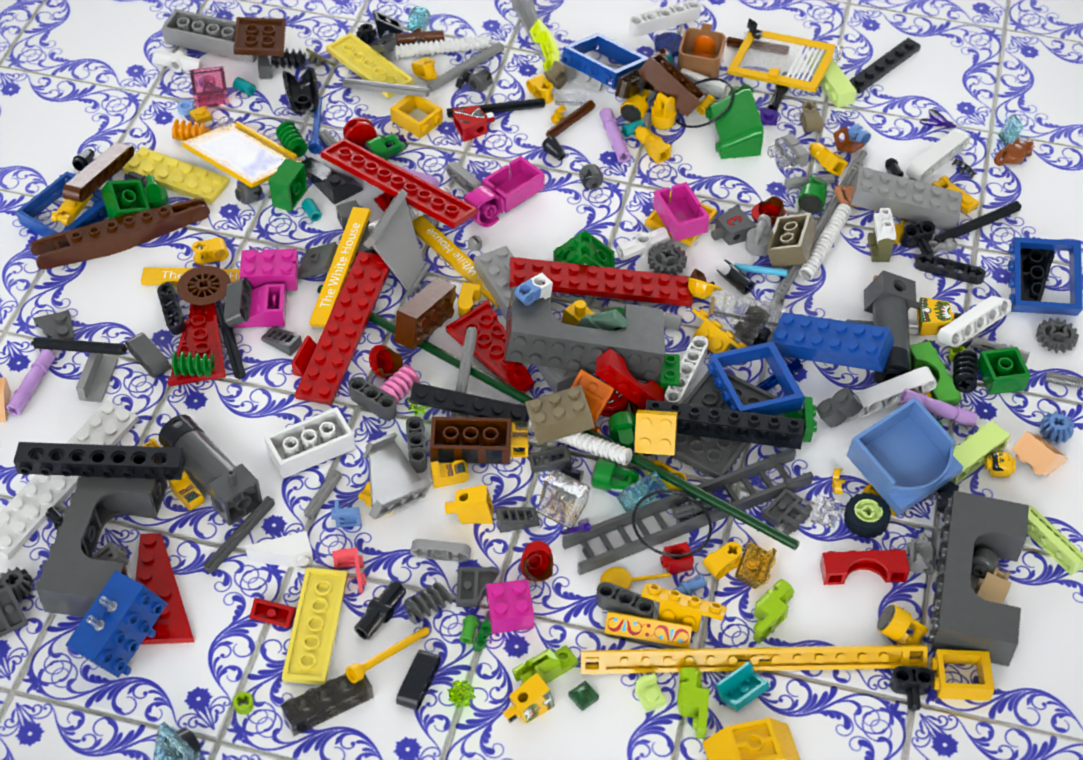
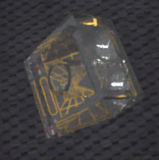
[537,470,591,528]

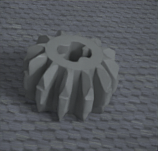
[0,567,33,602]

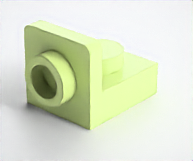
[635,673,667,713]

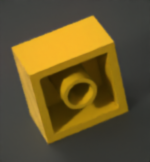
[634,410,678,455]

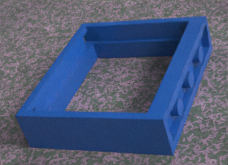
[561,33,648,88]
[16,171,108,238]
[1008,237,1083,316]
[707,341,805,415]

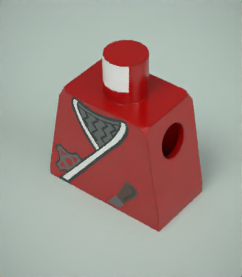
[453,106,495,142]

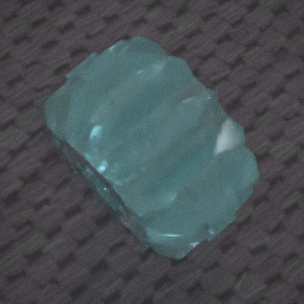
[407,6,430,32]

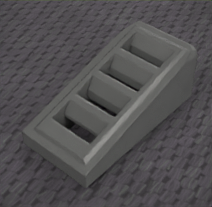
[258,56,273,79]
[261,326,302,356]
[529,445,573,472]
[496,507,540,533]

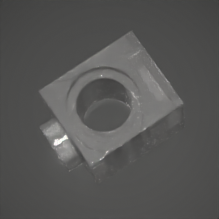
[811,495,843,528]

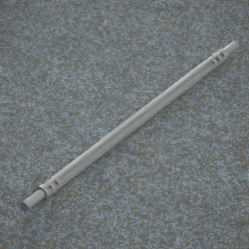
[768,150,868,311]

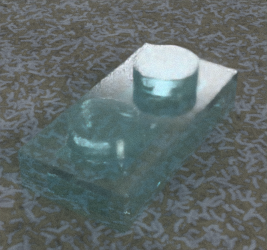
[998,114,1024,147]

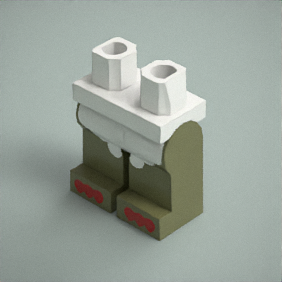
[867,208,896,262]

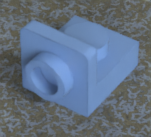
[331,500,361,528]

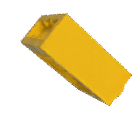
[390,95,443,138]
[930,649,995,701]

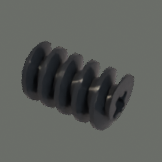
[271,48,306,70]
[953,350,978,393]

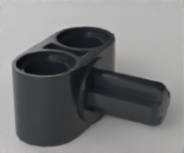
[900,221,936,255]
[889,666,935,711]

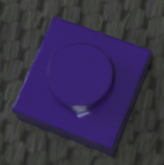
[759,109,777,126]

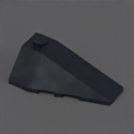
[299,157,363,205]
[1020,248,1055,302]

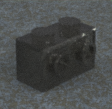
[733,304,772,346]

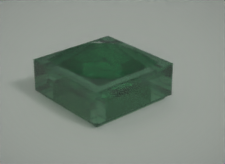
[568,680,599,711]

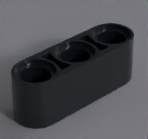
[396,649,441,711]

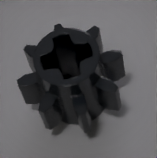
[356,24,377,44]

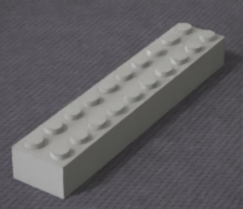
[474,246,591,393]

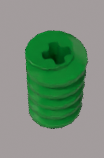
[276,121,308,158]
[172,351,215,377]

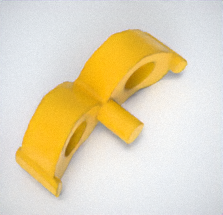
[551,104,567,125]
[832,468,845,494]

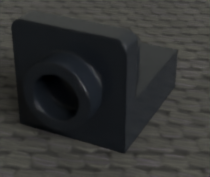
[937,481,959,513]

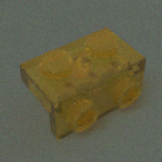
[734,541,777,589]

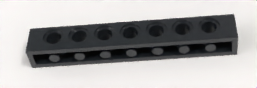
[645,399,805,450]
[13,442,186,480]

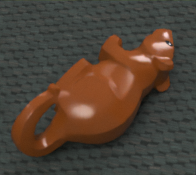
[994,138,1035,166]

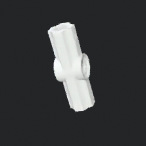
[152,50,204,74]
[616,227,670,261]

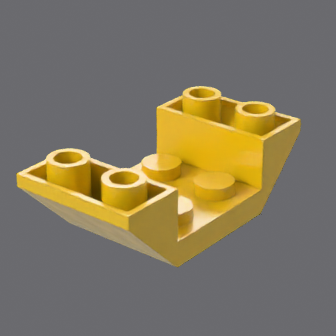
[702,718,801,760]

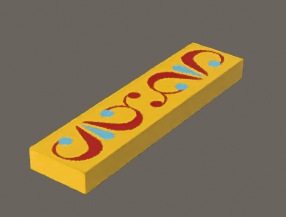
[604,611,692,648]

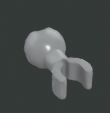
[928,238,957,254]

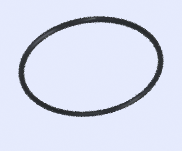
[675,78,734,128]
[632,490,712,557]

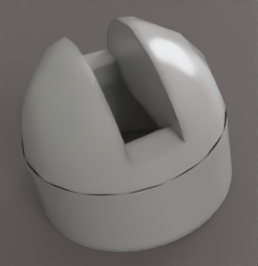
[468,235,482,251]

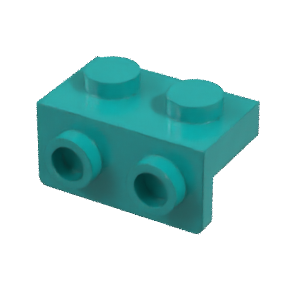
[716,662,770,712]

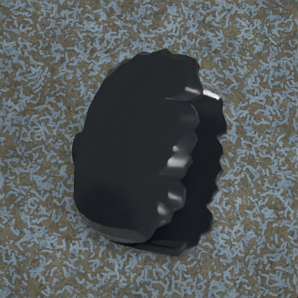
[282,67,319,115]

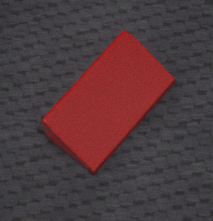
[291,335,317,377]
[249,597,297,628]

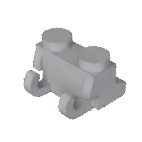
[907,533,937,574]

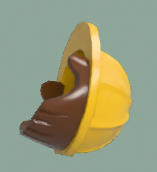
[687,269,722,299]

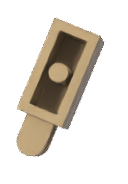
[976,567,1011,604]

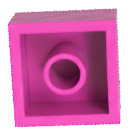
[486,579,534,634]

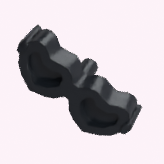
[747,18,762,40]
[455,70,472,89]
[951,159,976,179]

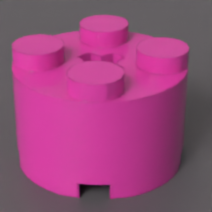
[464,185,505,228]

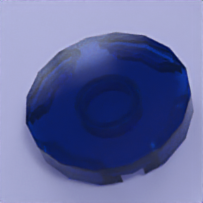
[654,32,683,57]

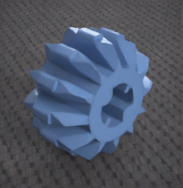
[1040,411,1074,444]

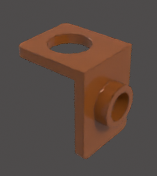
[833,126,865,153]

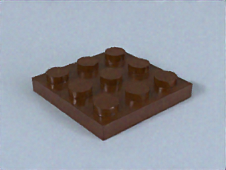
[234,17,286,56]

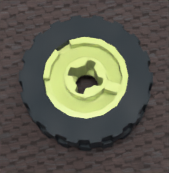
[844,492,891,538]

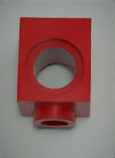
[660,542,694,575]

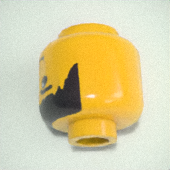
[985,452,1016,478]

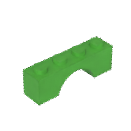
[910,341,961,406]

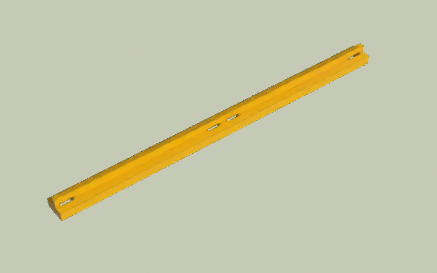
[580,645,928,674]

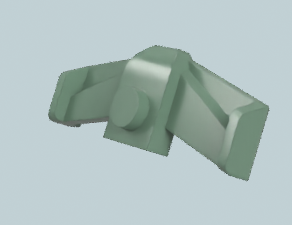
[576,309,629,331]

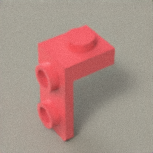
[332,548,366,594]

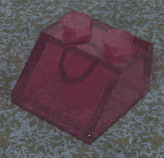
[190,66,229,108]

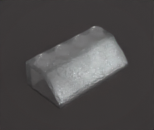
[708,291,788,330]

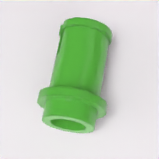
[459,615,479,644]

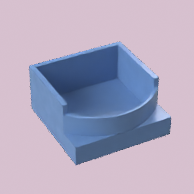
[846,397,964,516]

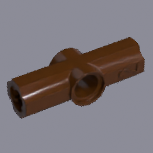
[395,28,444,46]

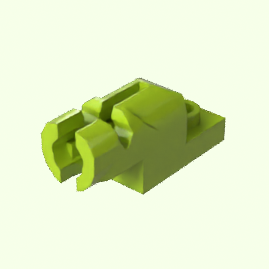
[753,579,794,644]
[512,645,578,686]
[677,667,710,739]

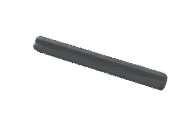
[204,496,275,573]

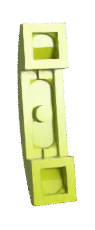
[530,19,560,71]

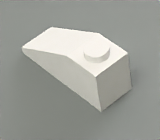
[245,531,314,567]

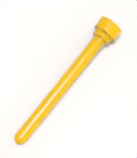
[346,627,430,683]

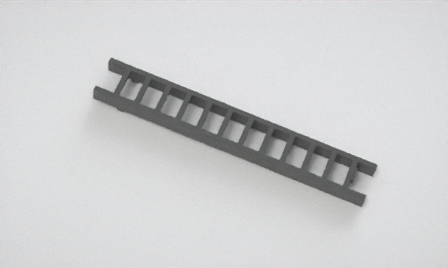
[562,449,813,575]

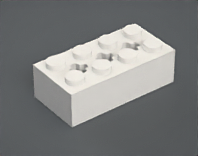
[264,407,355,479]

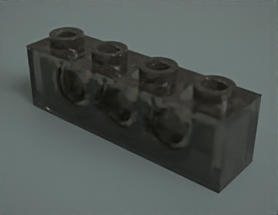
[280,673,374,736]

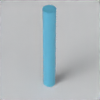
[734,263,788,277]

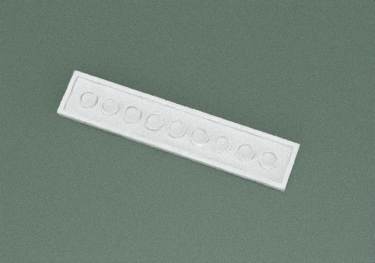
[0,400,139,560]

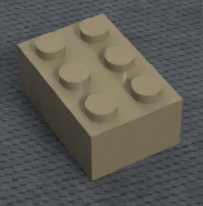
[766,213,817,267]
[525,385,595,445]

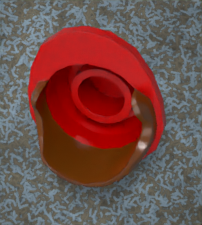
[751,196,786,226]
[369,345,403,379]
[520,541,553,582]

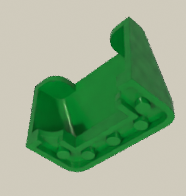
[705,89,764,159]

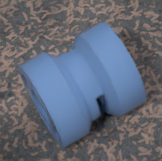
[848,123,871,145]

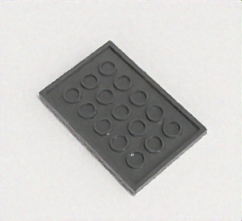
[670,371,779,478]

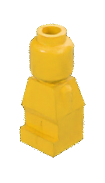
[634,126,672,164]
[809,142,848,177]

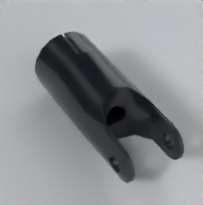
[717,259,754,295]

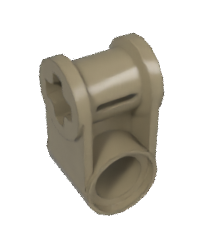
[544,61,567,90]
[799,101,823,133]

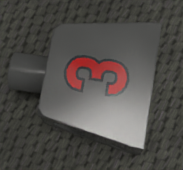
[711,205,757,245]

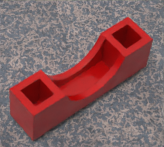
[595,348,664,410]
[820,549,910,585]

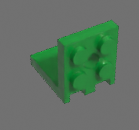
[553,230,615,268]

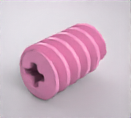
[379,364,420,404]

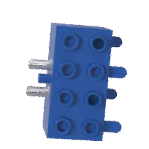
[65,570,168,678]

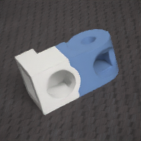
[514,273,553,306]

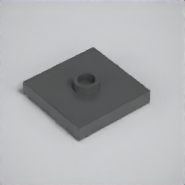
[298,242,338,279]

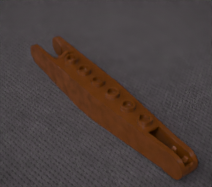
[30,198,210,269]

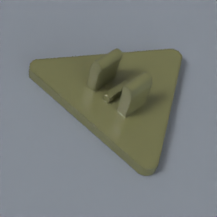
[306,48,336,67]

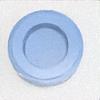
[177,100,195,116]

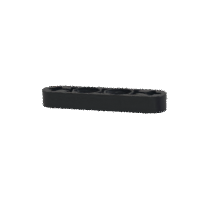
[914,253,986,285]
[157,282,186,335]

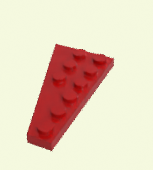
[167,295,226,387]
[446,300,534,393]
[135,533,195,645]

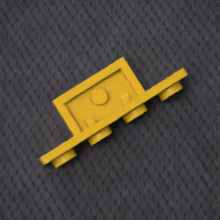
[692,308,748,354]
[641,583,727,633]

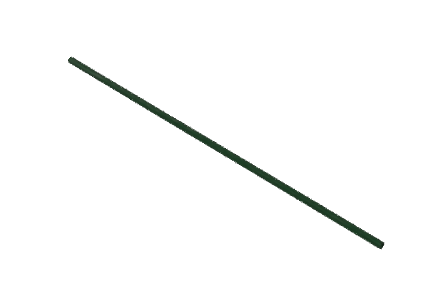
[317,285,800,550]

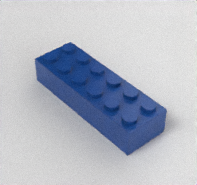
[770,312,894,372]

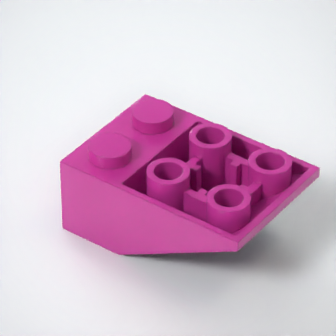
[232,284,287,328]

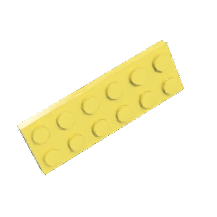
[326,32,414,99]
[122,147,230,205]
[282,568,348,686]

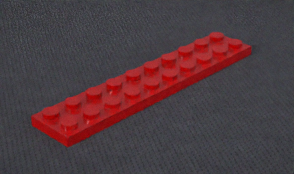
[321,138,477,229]
[295,251,390,406]
[509,257,693,307]

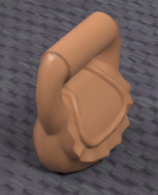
[834,185,860,208]

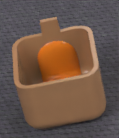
[677,23,726,78]

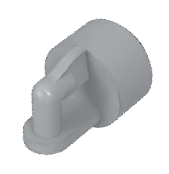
[745,214,772,256]

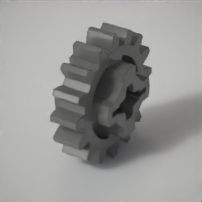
[648,243,687,275]
[1036,317,1079,353]

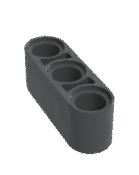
[224,278,252,327]
[125,332,171,378]
[348,377,397,420]
[406,416,427,473]
[596,582,655,619]

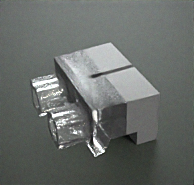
[767,133,809,171]

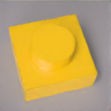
[189,105,212,125]

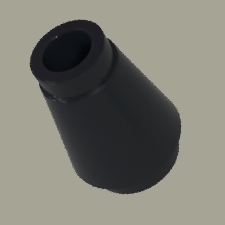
[542,136,566,161]
[72,148,95,171]

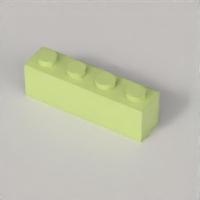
[807,51,857,108]
[951,421,1010,485]

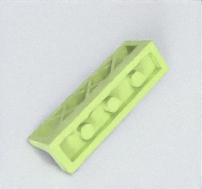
[1027,505,1083,576]

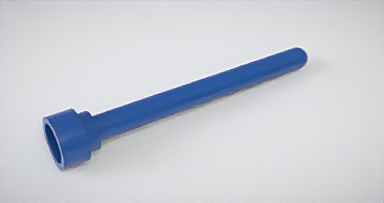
[308,96,322,154]

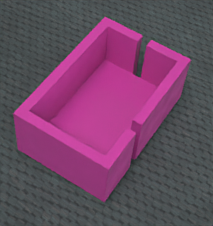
[482,156,545,213]
[653,182,709,242]
[239,249,299,291]

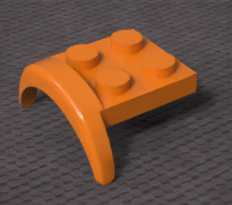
[570,369,615,433]

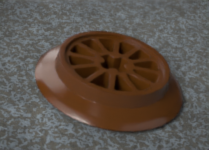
[177,266,231,306]

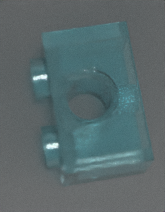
[617,471,667,512]

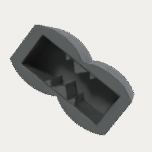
[816,387,863,428]

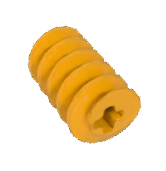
[172,119,210,144]

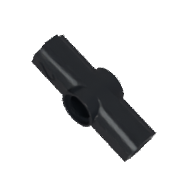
[354,581,406,640]

